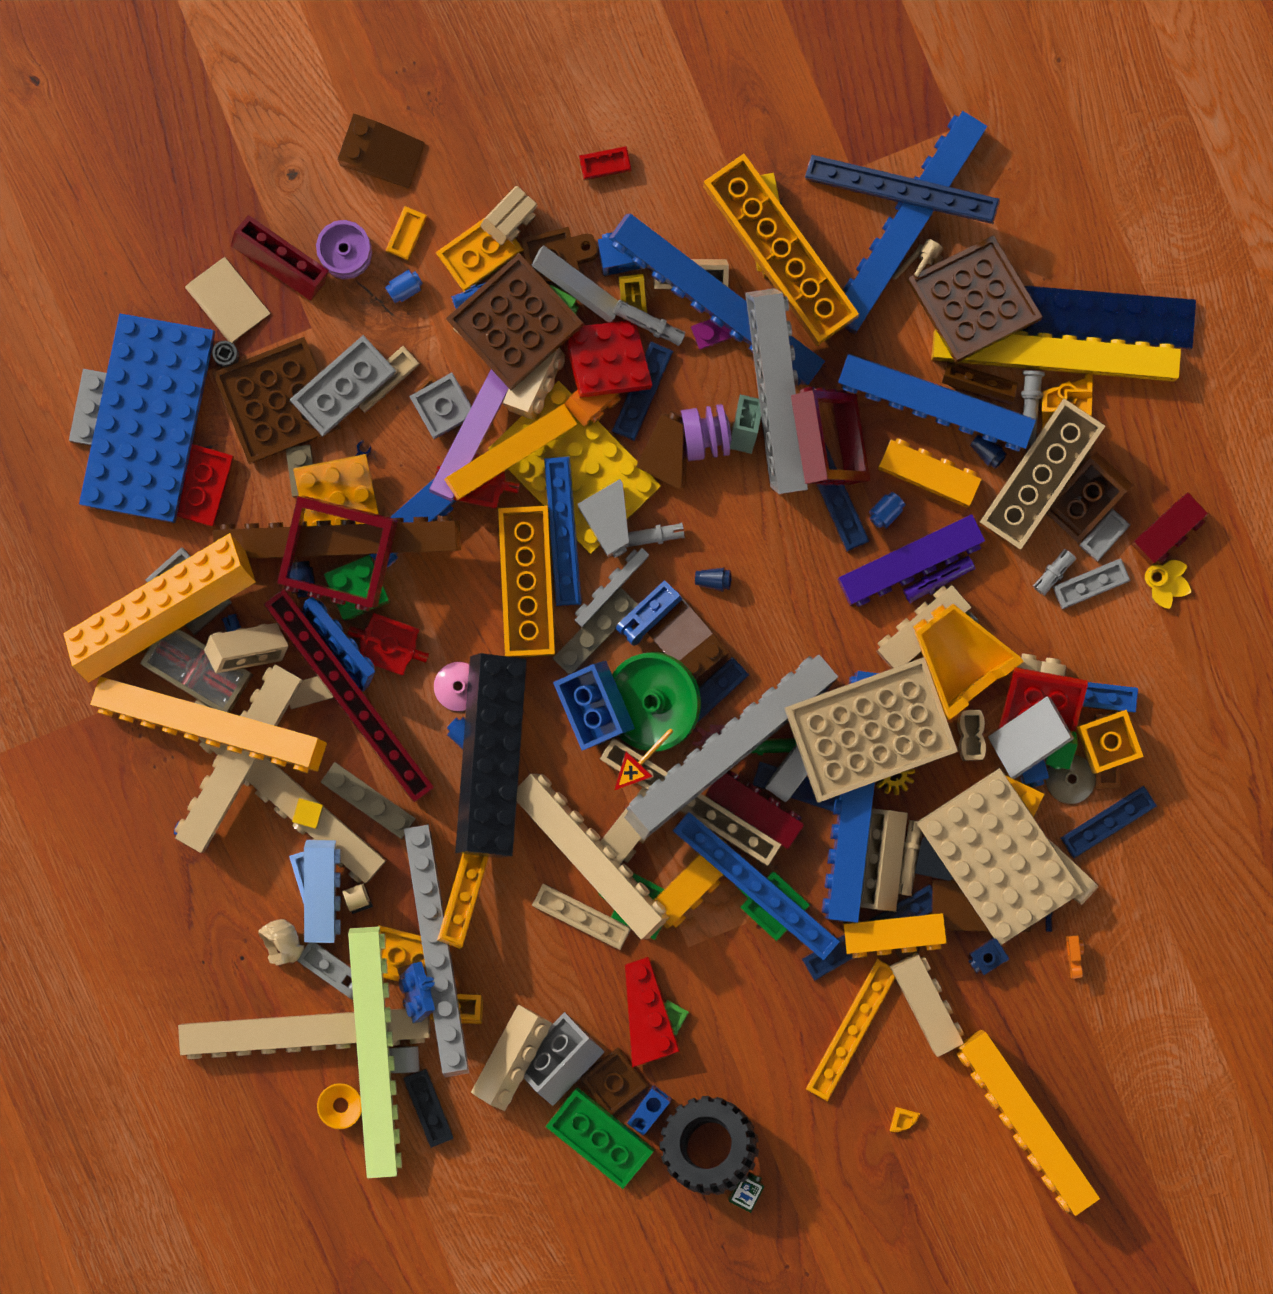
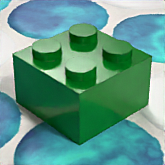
[324,555,390,621]

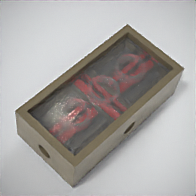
[140,629,254,713]

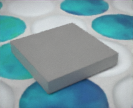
[409,373,472,440]

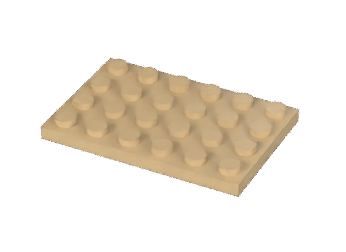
[784,657,958,802]
[917,768,1083,945]

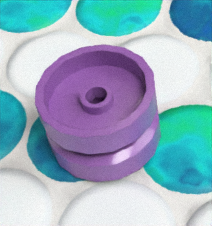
[316,220,373,279]

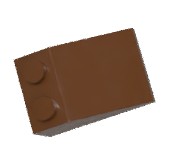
[337,113,425,189]
[1046,452,1133,543]
[647,598,728,680]

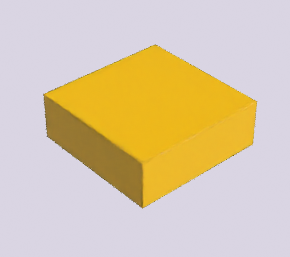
[292,798,323,829]

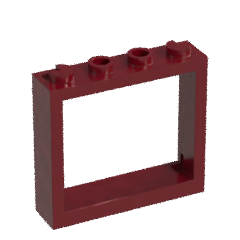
[791,387,871,485]
[277,496,398,611]

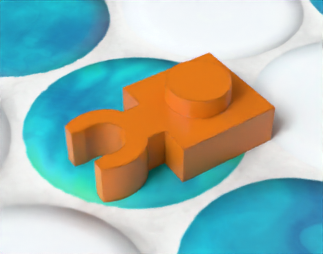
[1065,935,1084,979]

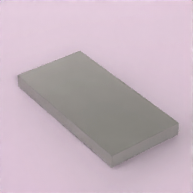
[290,335,396,437]

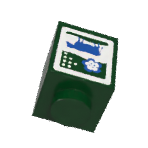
[728,1171,765,1213]

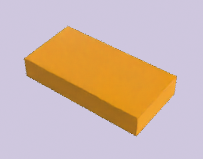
[386,206,427,261]

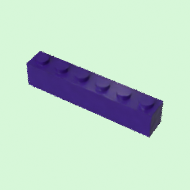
[837,514,985,607]

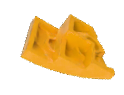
[1042,373,1093,449]

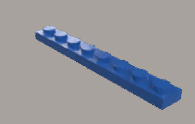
[672,812,840,960]

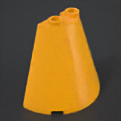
[913,604,1024,720]

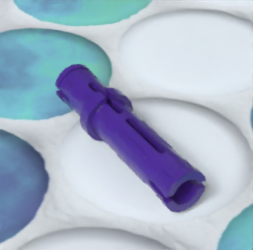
[903,556,975,603]

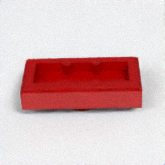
[579,146,632,181]

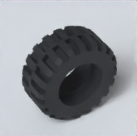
[660,1096,759,1195]

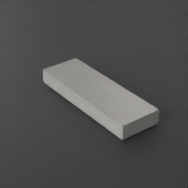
[1052,558,1131,609]

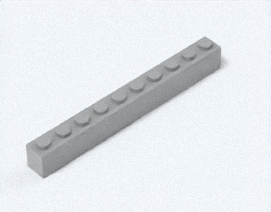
[404,825,470,1077]

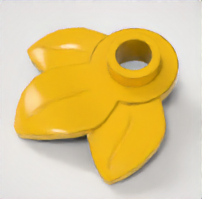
[1145,560,1191,609]

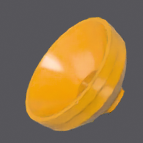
[317,1083,362,1129]

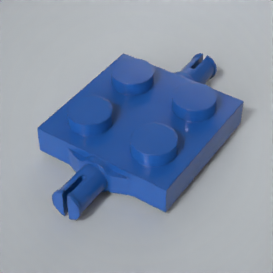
[399,962,435,1024]

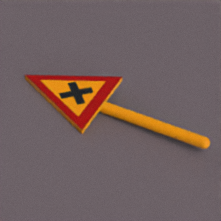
[614,729,673,791]

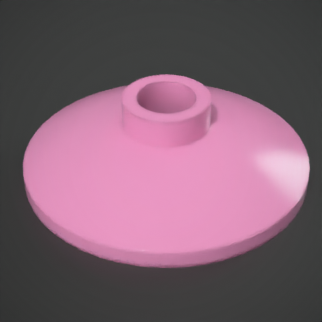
[434,662,469,711]

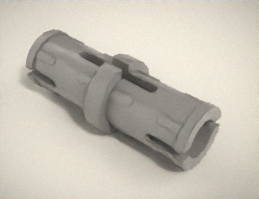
[1033,549,1076,596]

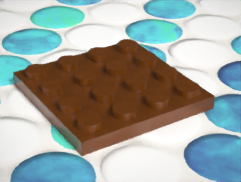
[907,235,1042,363]
[446,253,584,391]
[213,337,341,465]

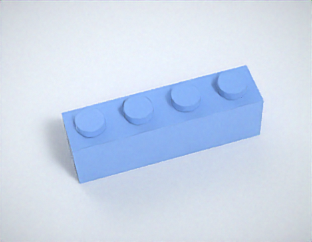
[304,840,341,943]

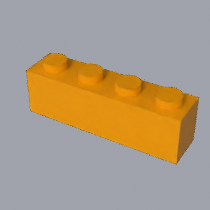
[878,438,981,508]
[653,837,723,928]
[844,913,946,958]

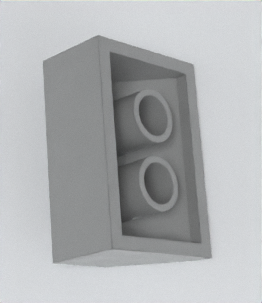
[524,1012,604,1106]

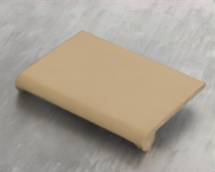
[185,257,270,344]

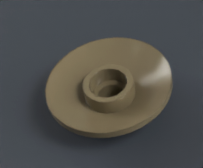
[1046,755,1095,804]

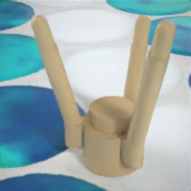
[893,239,944,280]

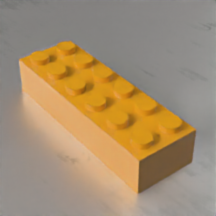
[498,506,555,658]

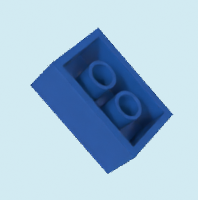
[553,661,635,751]

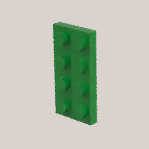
[545,1087,654,1189]

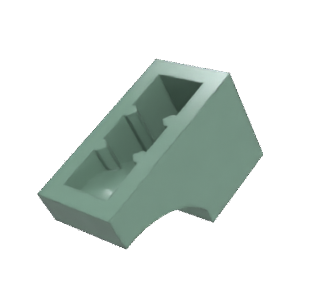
[730,394,761,454]

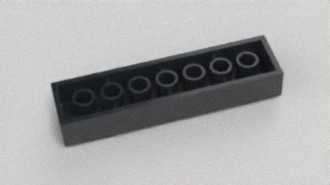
[455,653,527,858]

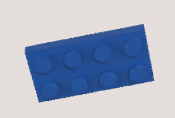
[301,597,375,692]

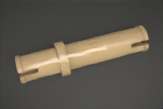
[898,820,922,896]

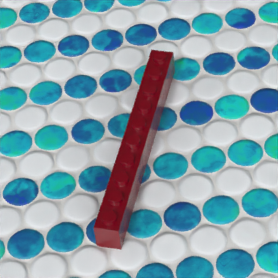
[264,589,434,803]

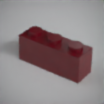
[1131,492,1208,565]

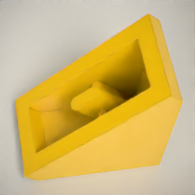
[619,274,647,320]

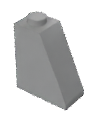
[578,479,629,558]

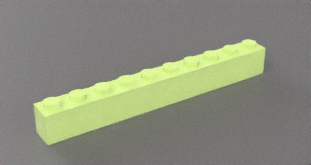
[348,926,402,1178]

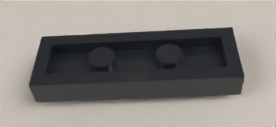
[403,1068,454,1148]

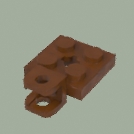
[521,227,599,284]

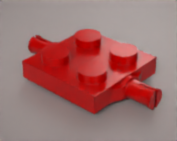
[435,454,520,510]
[347,613,430,676]

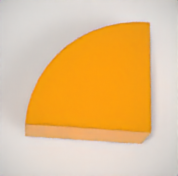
[889,1107,920,1132]

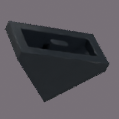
[915,837,954,881]

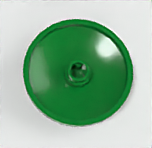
[612,652,701,751]

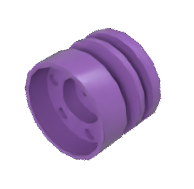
[681,404,732,461]

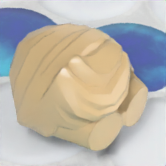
[258,919,304,965]

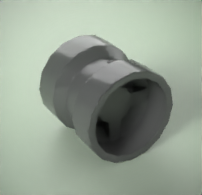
[212,341,240,368]

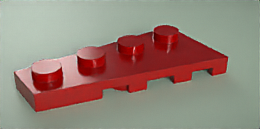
[625,957,680,1067]

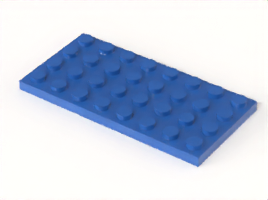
[79,313,216,523]

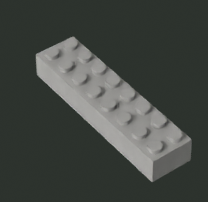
[745,288,808,494]

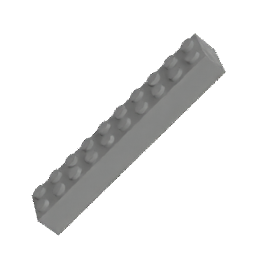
[624,654,838,840]

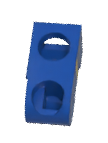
[627,1085,672,1135]

